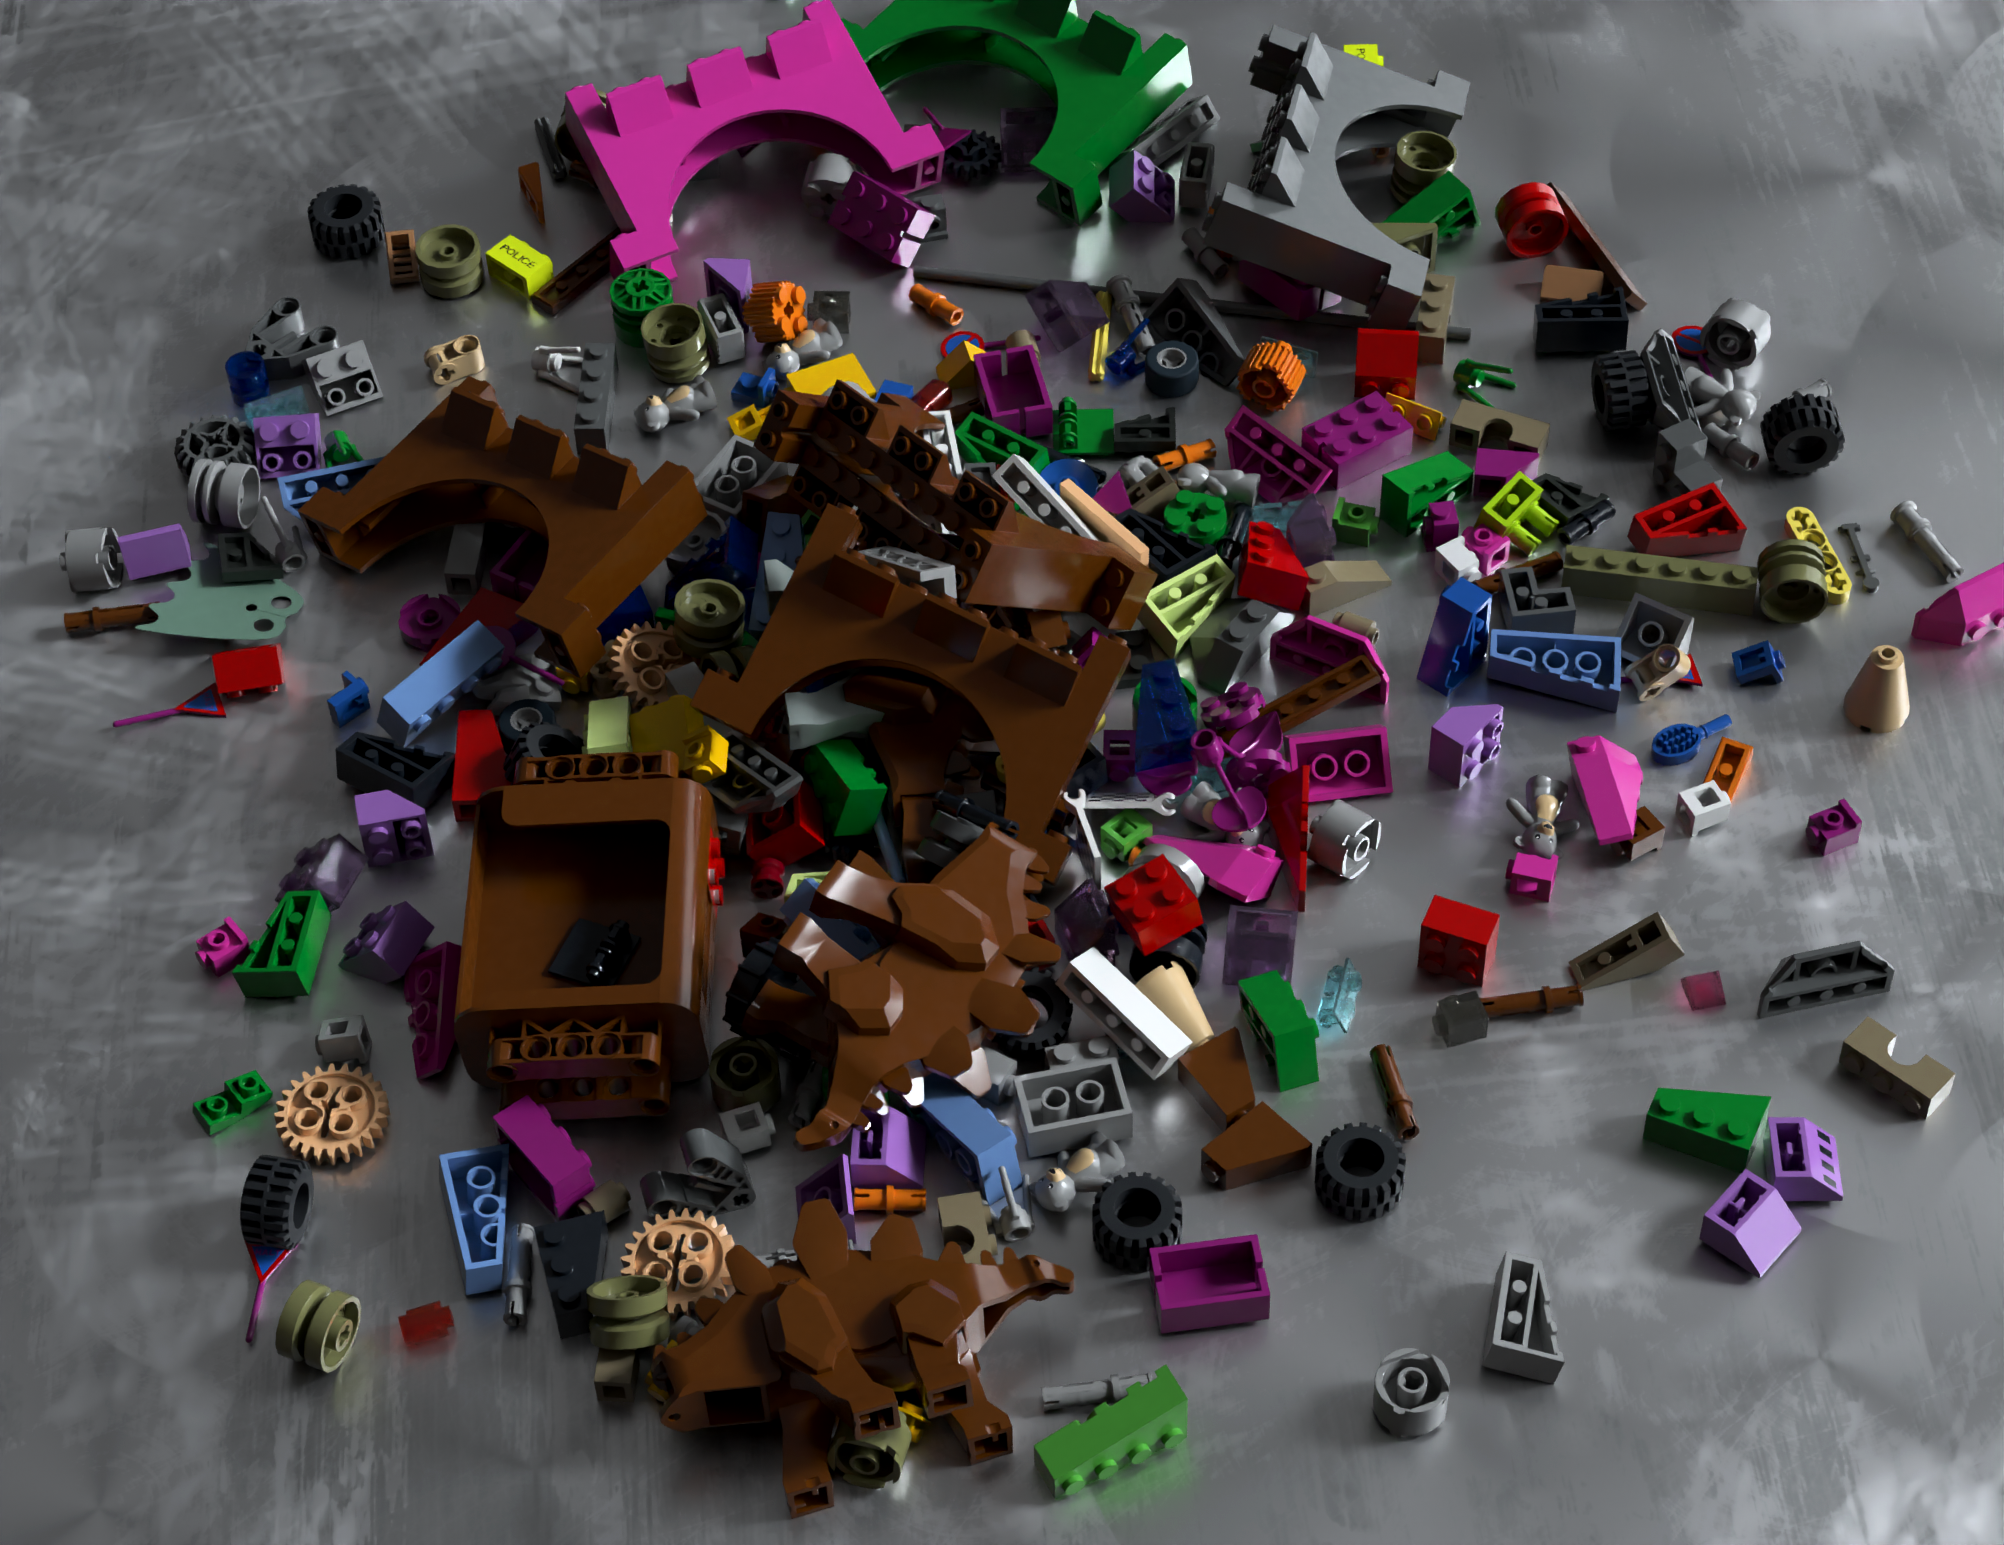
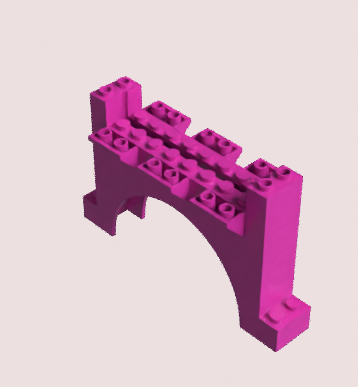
[565,0,945,282]

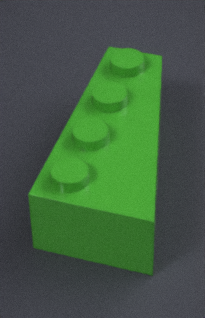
[1034,1364,1188,1499]

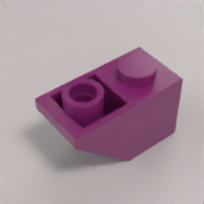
[1473,448,1539,498]

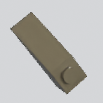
[1107,465,1181,523]
[1300,560,1392,616]
[1568,911,1685,991]

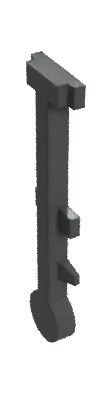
[1838,523,1880,593]

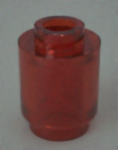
[911,379,953,412]
[398,1300,455,1346]

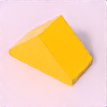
[936,340,986,392]

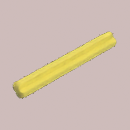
[1088,291,1112,382]

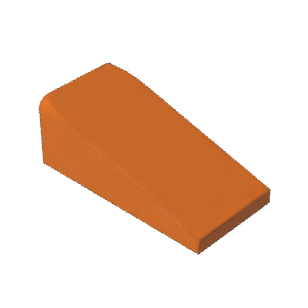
[518,162,545,224]
[1703,736,1753,803]

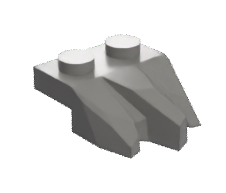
[472,654,562,717]

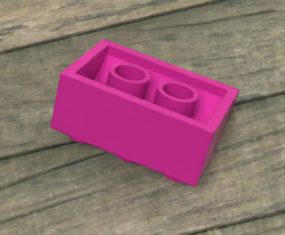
[1283,724,1393,802]

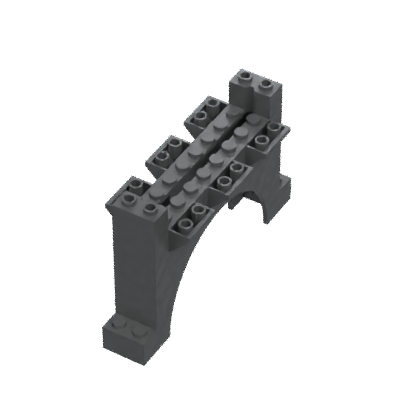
[1201,24,1471,330]

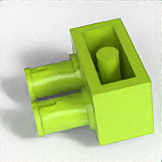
[1474,471,1560,557]

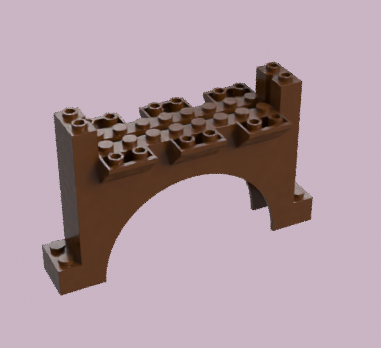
[298,376,708,678]
[753,379,1158,630]
[690,502,1131,887]

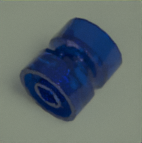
[225,351,271,409]

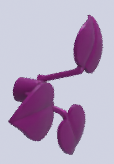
[1135,710,1283,832]

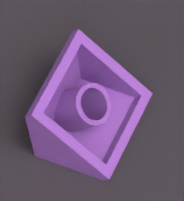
[703,258,752,335]
[117,523,192,580]
[795,1154,857,1244]

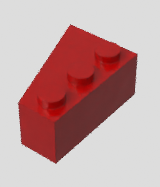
[1627,482,1747,557]
[1237,521,1309,611]

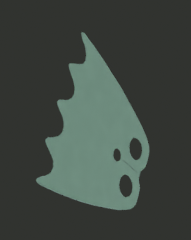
[135,542,304,640]

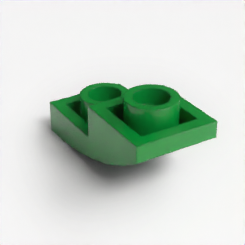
[192,1070,273,1136]

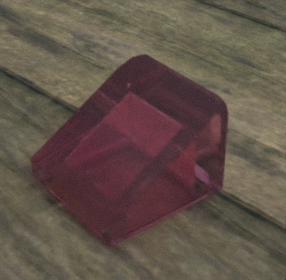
[1680,971,1726,1011]

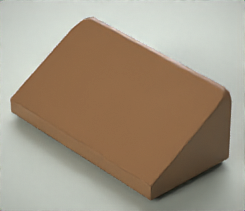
[1540,265,1604,302]

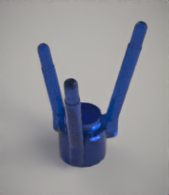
[1105,318,1149,376]

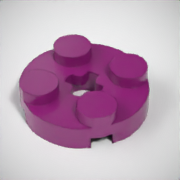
[398,594,461,653]
[1200,682,1266,733]
[1225,748,1291,799]

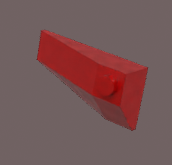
[1264,765,1310,912]

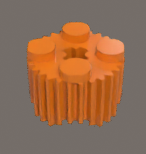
[742,280,808,343]
[1236,341,1307,412]

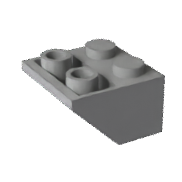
[301,340,383,416]

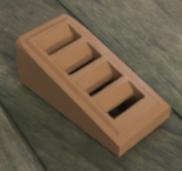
[384,229,420,284]

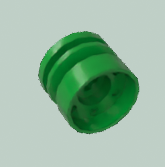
[609,268,674,348]

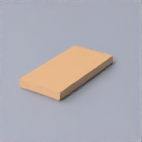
[1060,479,1149,568]

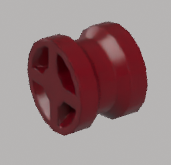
[750,858,785,899]

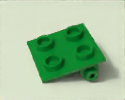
[1052,397,1115,455]

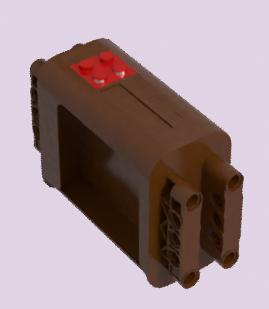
[454,750,725,1120]

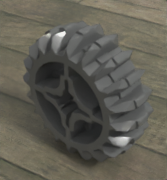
[174,414,257,480]

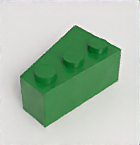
[1382,171,1481,244]
[954,412,1050,512]
[1379,451,1474,538]
[804,739,888,836]
[232,890,332,997]
[1238,970,1319,1092]
[1642,1088,1771,1173]

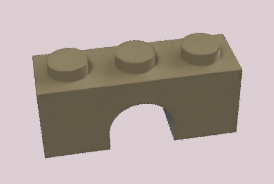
[1415,273,1455,364]
[1449,399,1550,464]
[1839,1016,1956,1119]
[937,1191,1000,1265]

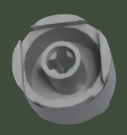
[801,153,864,218]
[1700,298,1771,370]
[59,527,124,593]
[1307,799,1381,879]
[1373,1348,1450,1438]

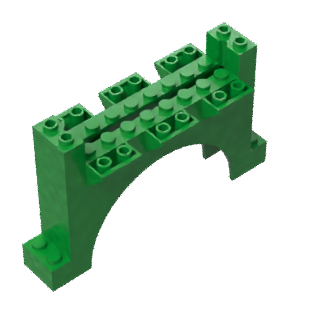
[841,0,1193,226]

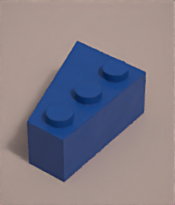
[1416,577,1493,697]

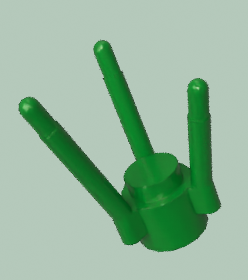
[1453,358,1517,408]
[323,430,364,468]

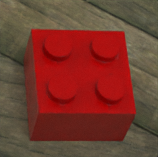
[746,780,825,867]
[1104,854,1204,957]
[1417,895,1500,987]

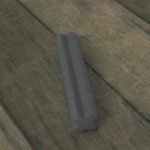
[534,117,567,180]

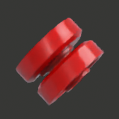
[1495,182,1569,258]

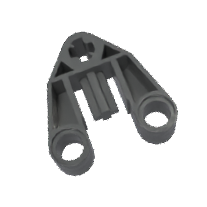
[245,297,340,381]
[640,1128,756,1219]

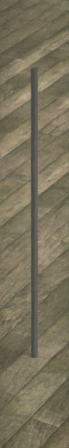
[913,265,1471,340]

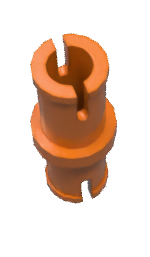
[908,283,964,326]
[1153,438,1217,472]
[854,1185,926,1214]

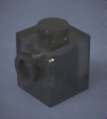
[807,291,851,334]
[1432,990,1489,1048]

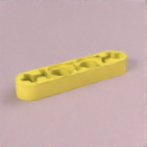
[1784,507,1852,605]

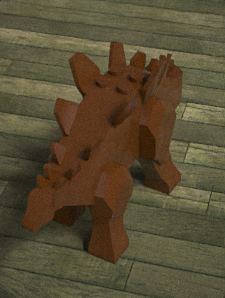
[740,822,1062,1152]
[650,1198,1075,1519]

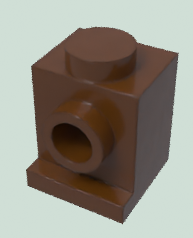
[1610,806,1665,861]

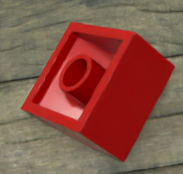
[1354,328,1419,400]
[212,643,285,698]

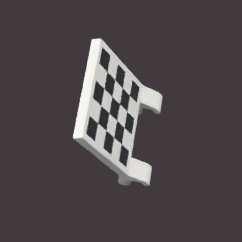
[1063,789,1101,900]
[1084,792,1179,816]

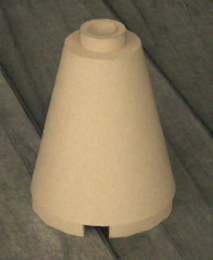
[1843,645,1910,734]
[1134,961,1215,1055]

